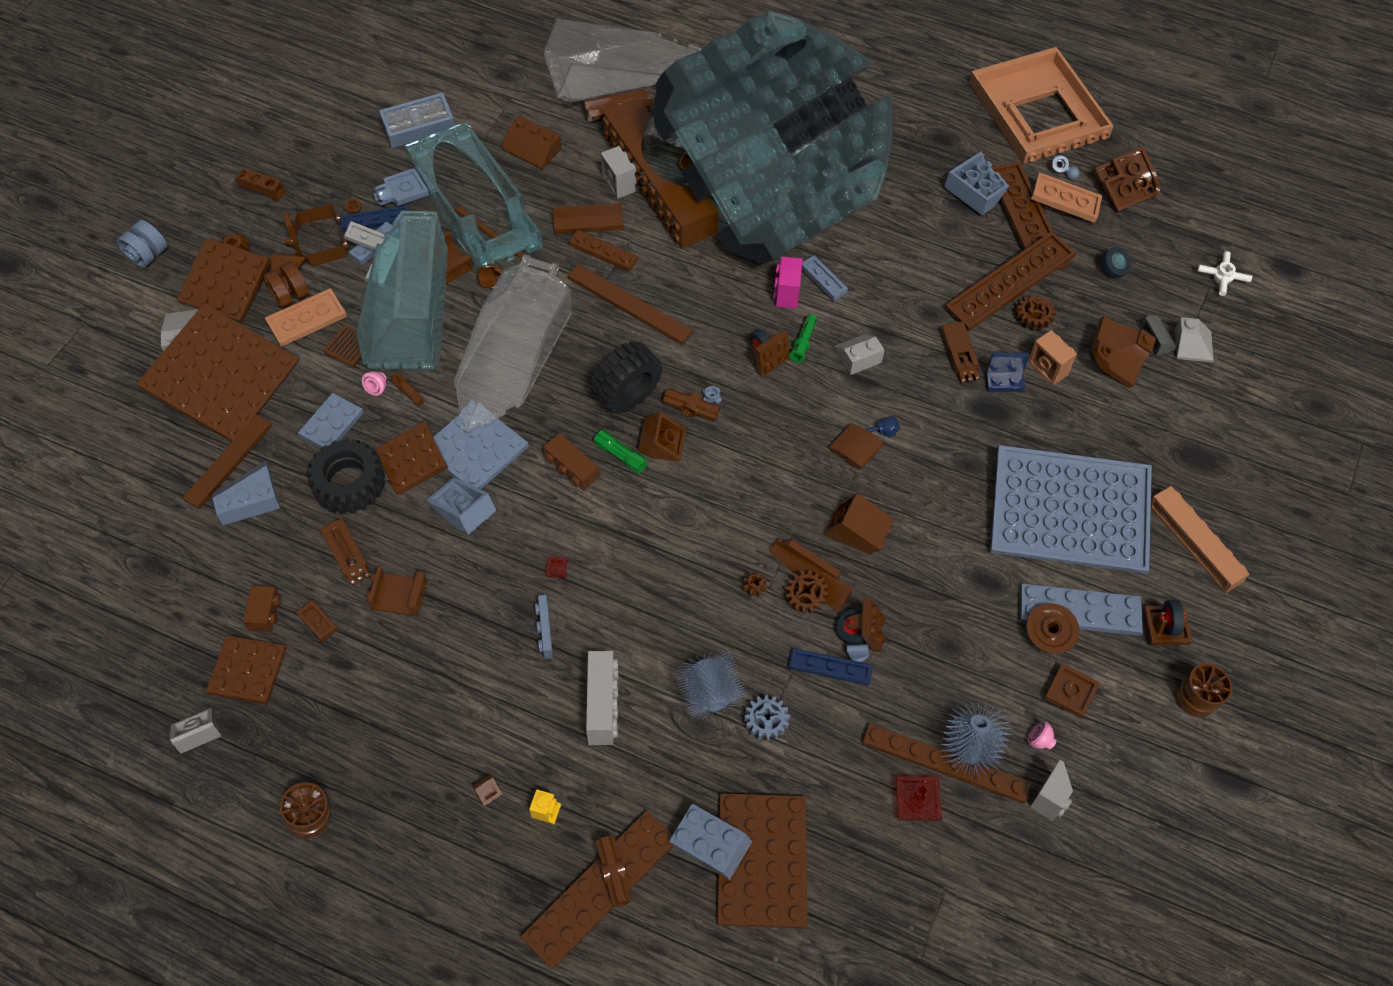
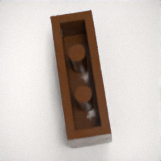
[543,433,600,491]

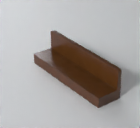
[553,203,623,234]

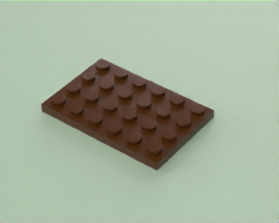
[718,794,807,929]

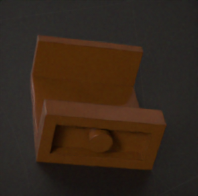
[419,231,474,285]
[366,566,428,617]

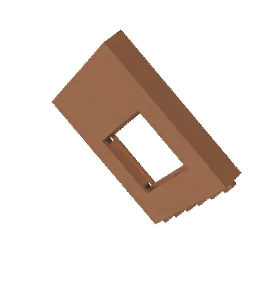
[969,47,1113,164]

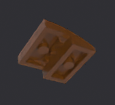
[829,423,884,469]

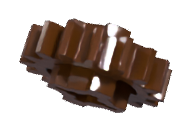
[1016,294,1056,330]
[786,570,829,614]

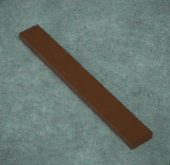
[568,264,693,345]

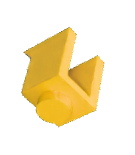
[529,790,561,824]

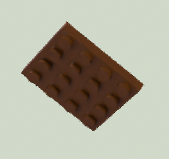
[176,238,271,323]

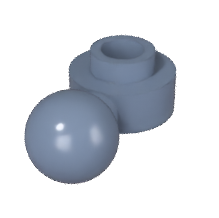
[1051,156,1080,180]

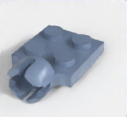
[373,168,429,206]

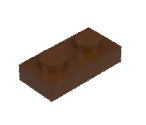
[296,600,338,643]

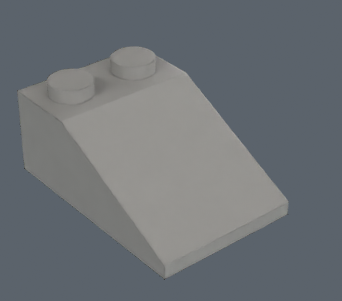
[161,309,198,351]

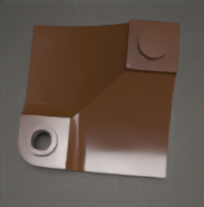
[1092,146,1160,213]
[1091,316,1156,388]

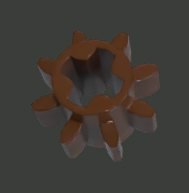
[743,573,767,597]

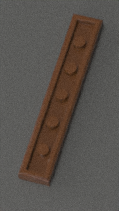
[183,415,272,510]

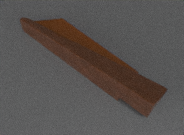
[769,538,853,612]

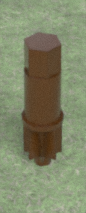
[391,373,425,406]

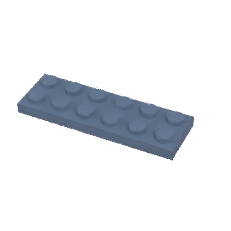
[1020,584,1143,636]

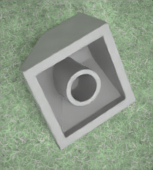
[1174,317,1214,362]

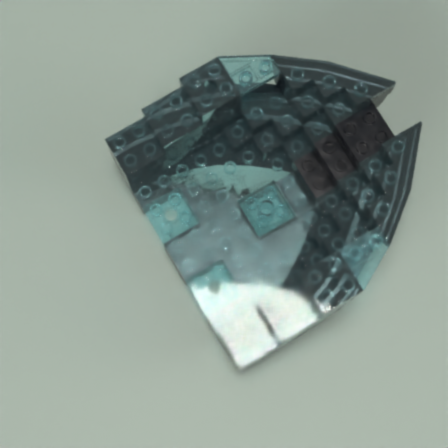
[654,12,892,263]

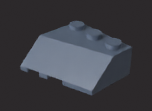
[944,151,1009,215]
[213,460,280,525]

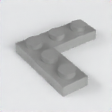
[344,221,400,287]

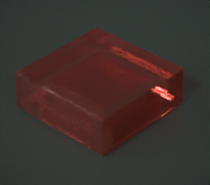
[546,557,568,578]

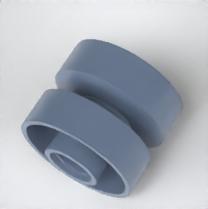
[117,220,167,268]

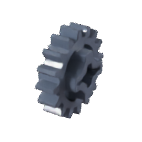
[744,695,790,741]

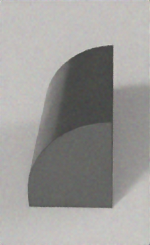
[1141,315,1176,355]

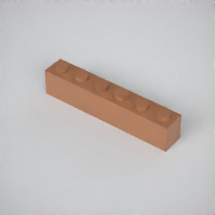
[1151,486,1249,593]

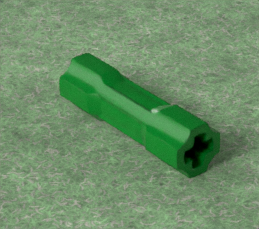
[594,429,648,473]

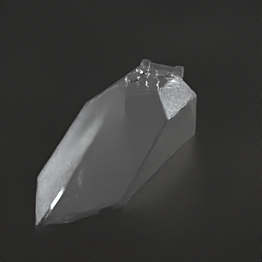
[454,254,572,433]

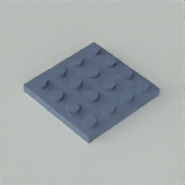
[434,401,529,490]

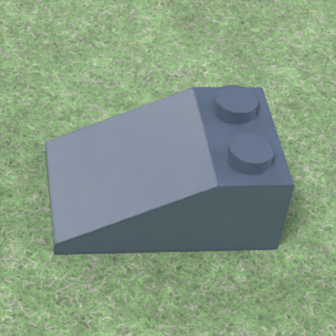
[426,477,496,534]

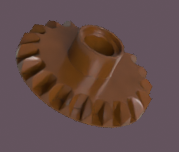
[1026,603,1080,655]

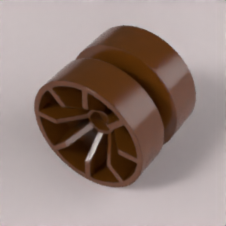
[262,261,309,309]
[1176,663,1232,717]
[280,782,331,838]

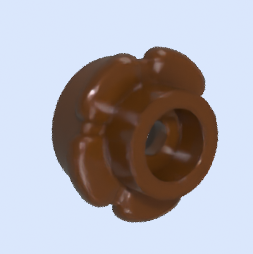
[345,199,362,214]

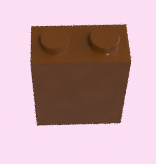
[824,493,894,554]

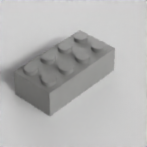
[586,651,618,745]

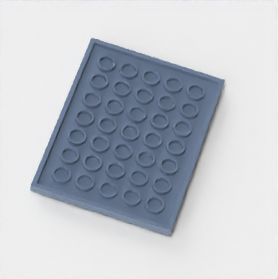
[990,445,1152,574]

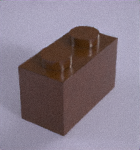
[243,586,281,632]

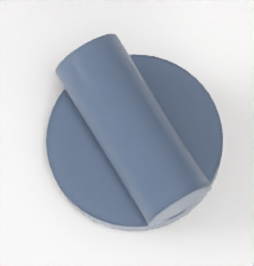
[847,644,869,662]

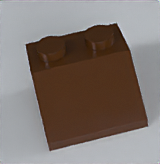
[638,412,686,462]

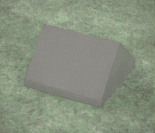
[170,708,222,753]

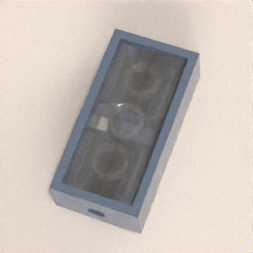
[379,93,455,148]

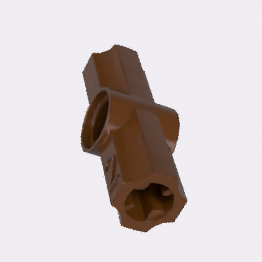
[663,388,721,422]
[596,836,631,907]

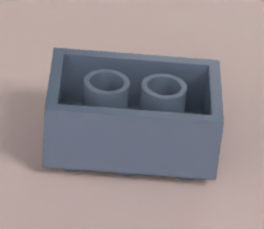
[669,804,752,880]

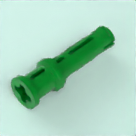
[789,314,817,363]

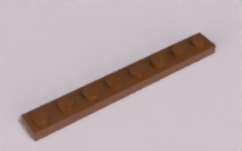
[862,724,1031,804]

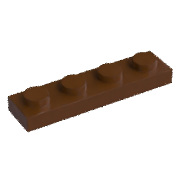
[569,230,638,272]

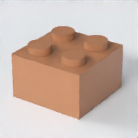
[1028,330,1077,385]

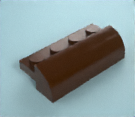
[582,89,654,122]

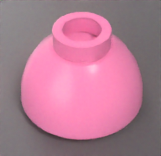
[361,371,387,396]
[1028,721,1056,750]

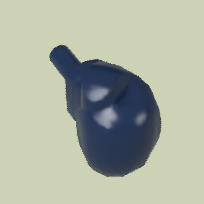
[867,416,900,438]

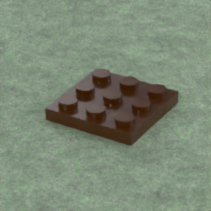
[376,421,449,495]
[206,635,287,705]

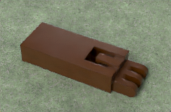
[940,321,979,383]
[320,518,371,586]

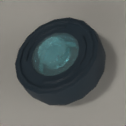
[1101,247,1132,278]

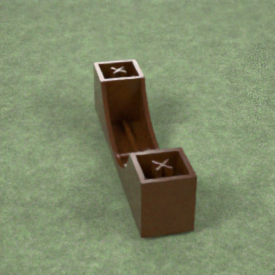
[602,98,719,249]

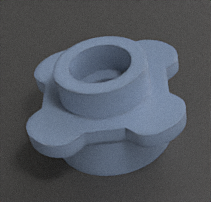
[702,386,722,403]

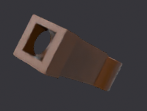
[235,169,286,202]

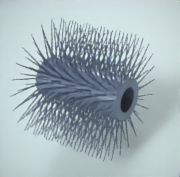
[674,650,747,719]
[941,701,1012,779]

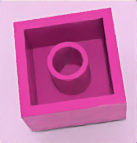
[774,257,803,309]

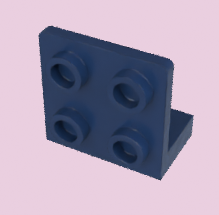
[985,352,1029,392]

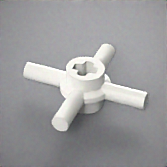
[1197,251,1252,296]

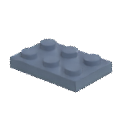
[298,393,364,449]

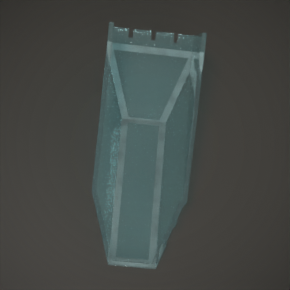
[356,211,448,370]

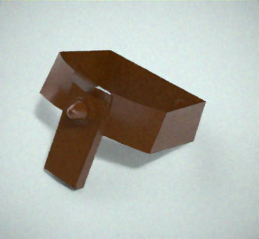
[283,204,349,266]

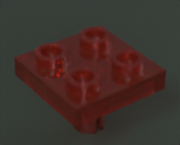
[895,776,942,821]

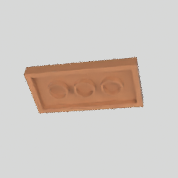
[1031,172,1102,223]
[265,288,347,347]

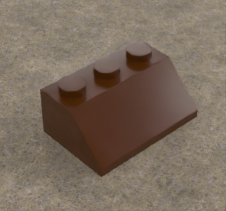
[502,115,561,170]

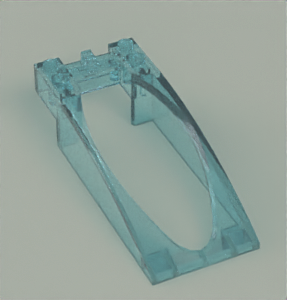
[405,122,543,271]

